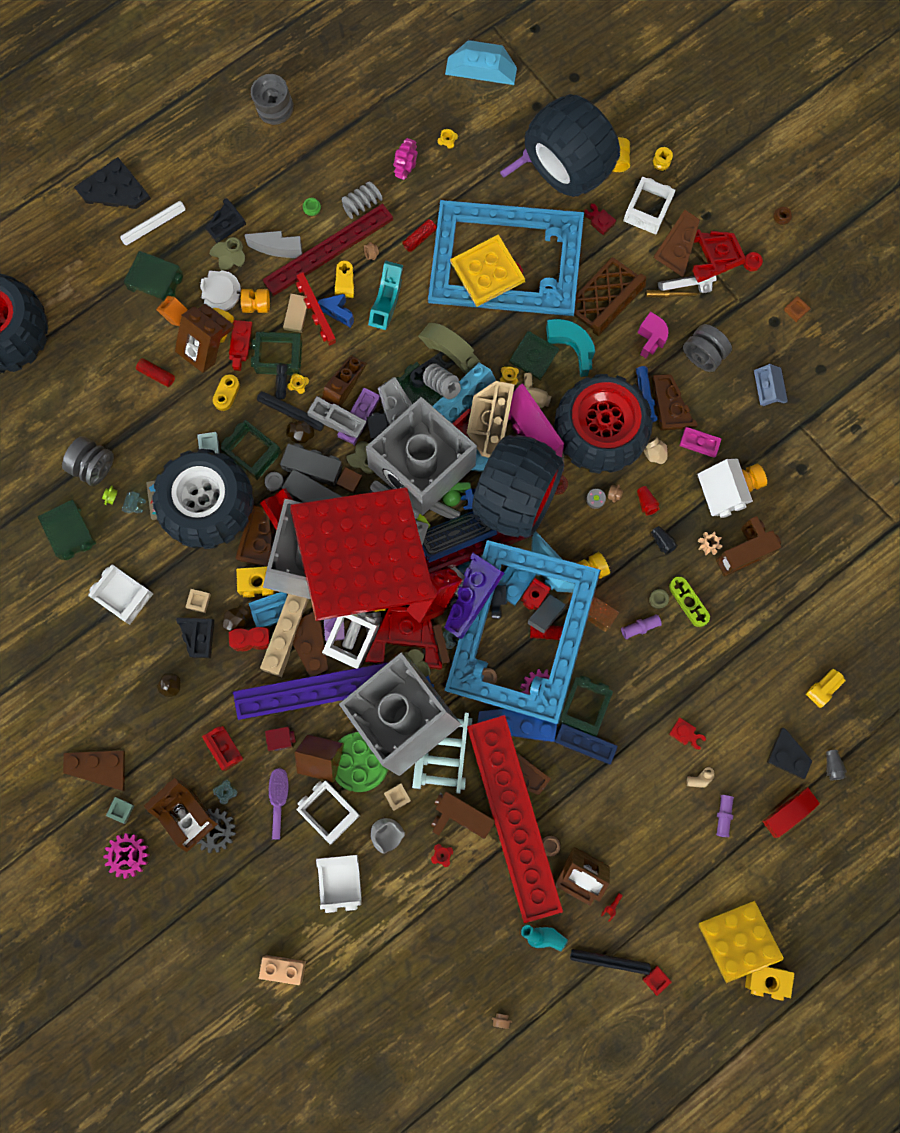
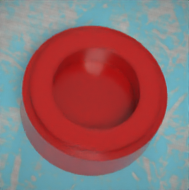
[743,252,763,271]

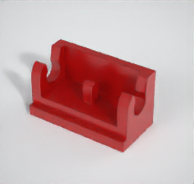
[202,726,244,771]

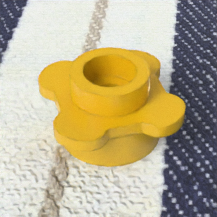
[438,129,458,149]
[500,367,519,385]
[287,373,309,394]

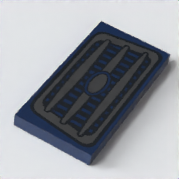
[422,511,497,563]

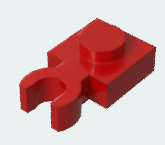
[668,718,706,750]

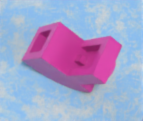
[638,312,668,358]

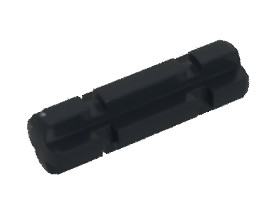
[275,363,287,399]

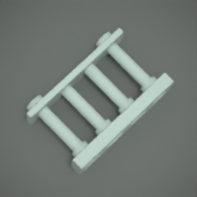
[412,713,472,794]

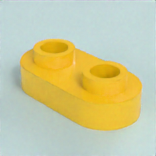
[213,374,240,411]

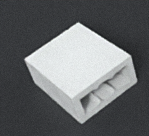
[698,459,753,518]

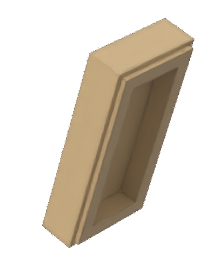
[283,294,307,333]

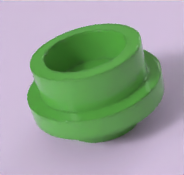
[303,198,321,216]

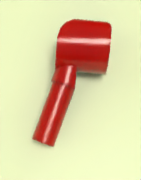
[601,893,623,922]

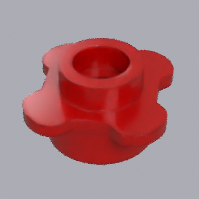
[431,844,453,867]

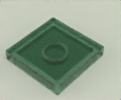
[509,331,560,381]

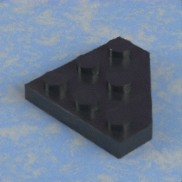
[74,157,151,209]

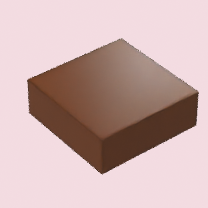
[784,296,811,322]
[336,467,362,493]

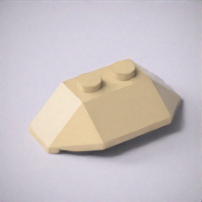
[467,381,515,458]

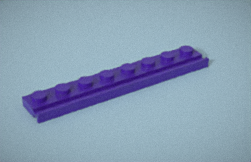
[233,662,388,720]

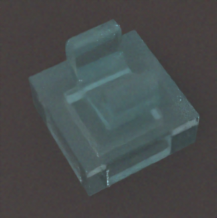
[122,491,146,513]

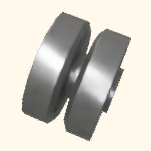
[683,324,732,372]

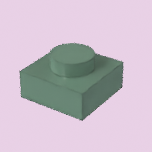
[106,797,135,824]

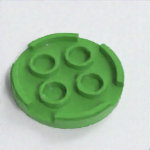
[335,732,389,792]

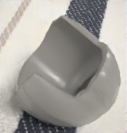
[371,818,405,854]

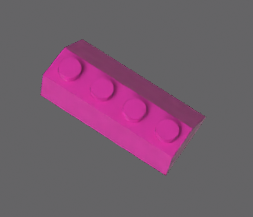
[508,384,564,457]

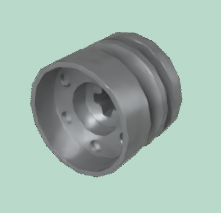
[251,74,294,125]
[62,436,114,486]

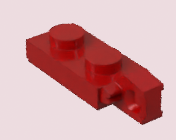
[229,320,253,371]

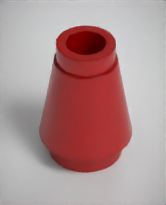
[637,486,660,516]

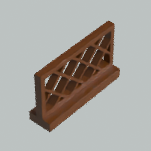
[574,257,646,336]

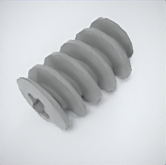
[342,181,382,219]
[423,364,461,399]

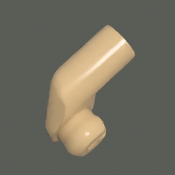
[687,767,714,787]

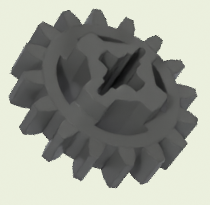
[196,809,236,853]

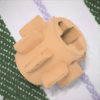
[698,532,722,555]

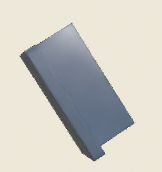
[754,364,788,406]

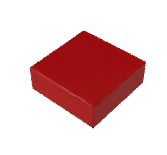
[642,965,672,996]

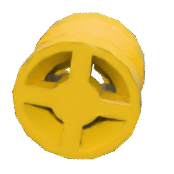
[653,147,673,171]

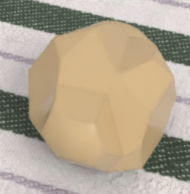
[644,436,667,464]

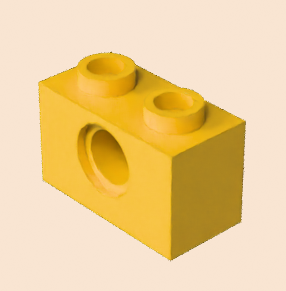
[237,567,279,598]
[745,966,794,1001]

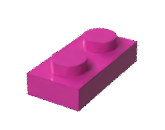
[679,427,721,458]

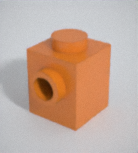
[156,296,188,326]

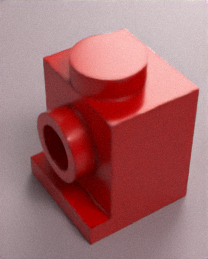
[521,578,551,610]

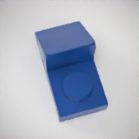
[318,294,354,328]

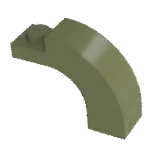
[418,323,481,375]

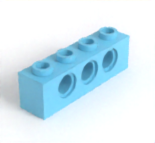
[432,363,496,423]

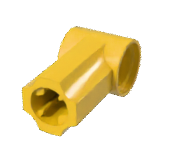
[805,669,846,708]

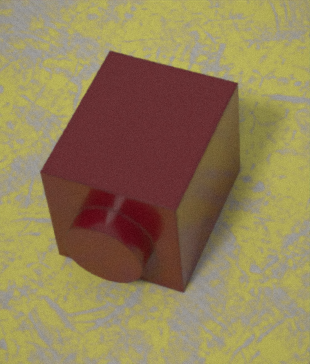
[265,727,296,752]

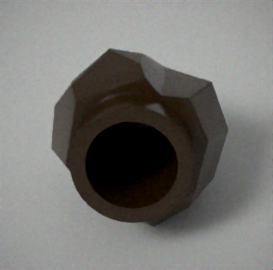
[286,420,315,443]
[223,605,250,632]
[157,673,180,697]

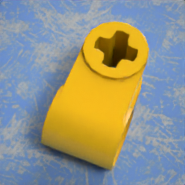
[335,261,354,298]

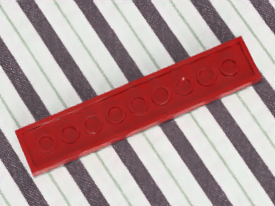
[467,715,563,923]

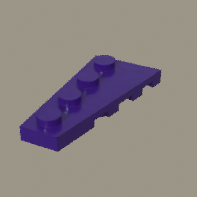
[444,553,505,639]

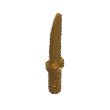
[646,290,698,298]

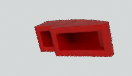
[762,787,820,838]

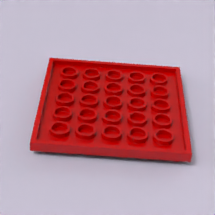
[290,487,435,621]

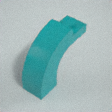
[368,261,403,330]
[546,319,595,377]

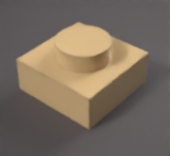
[186,589,211,613]
[384,784,411,811]

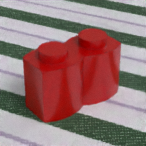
[229,627,271,651]

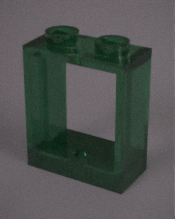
[251,332,303,375]
[220,420,282,480]
[559,676,613,737]

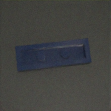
[555,724,617,765]

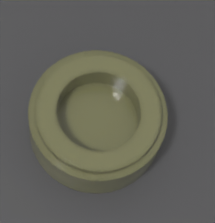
[649,589,669,609]

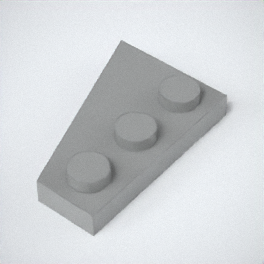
[378,377,413,426]

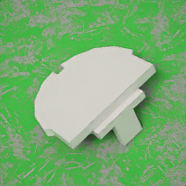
[200,270,241,311]

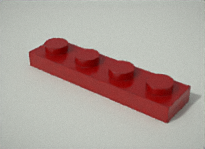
[295,273,336,346]

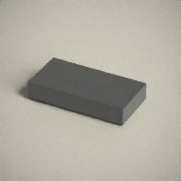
[528,595,566,633]

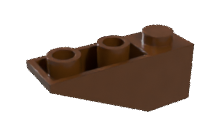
[322,355,367,407]

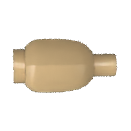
[527,388,552,408]

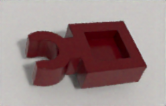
[584,203,616,236]

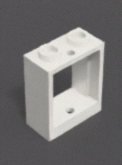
[623,176,675,234]
[322,614,380,669]
[296,781,360,844]

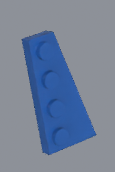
[478,709,557,742]

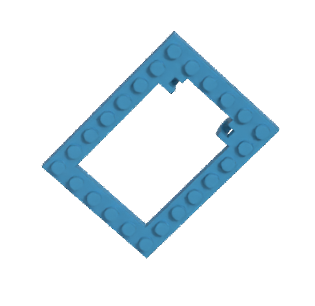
[428,200,584,316]
[445,540,601,724]

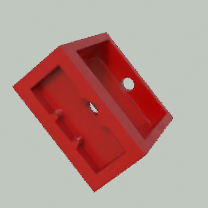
[406,568,462,623]

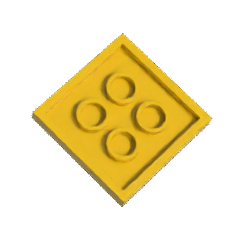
[450,235,525,307]
[699,901,783,983]

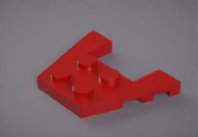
[693,229,746,283]
[365,606,442,670]

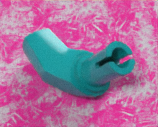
[521,925,568,952]

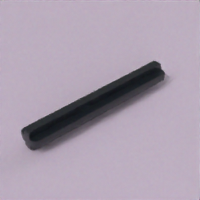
[257,391,325,431]
[570,949,651,975]

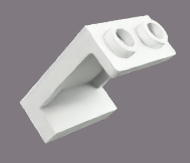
[88,565,153,625]
[316,855,362,913]

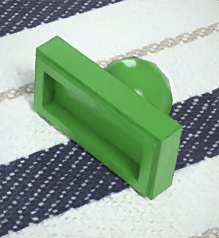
[442,482,471,507]

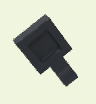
[490,585,507,619]

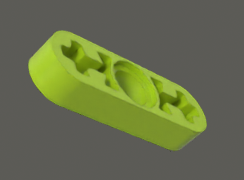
[669,577,710,627]

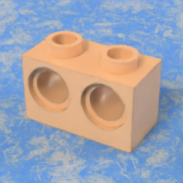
[259,955,306,985]

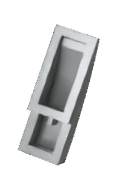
[245,231,303,258]
[308,397,366,438]

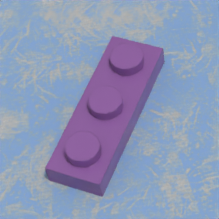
[337,388,381,445]

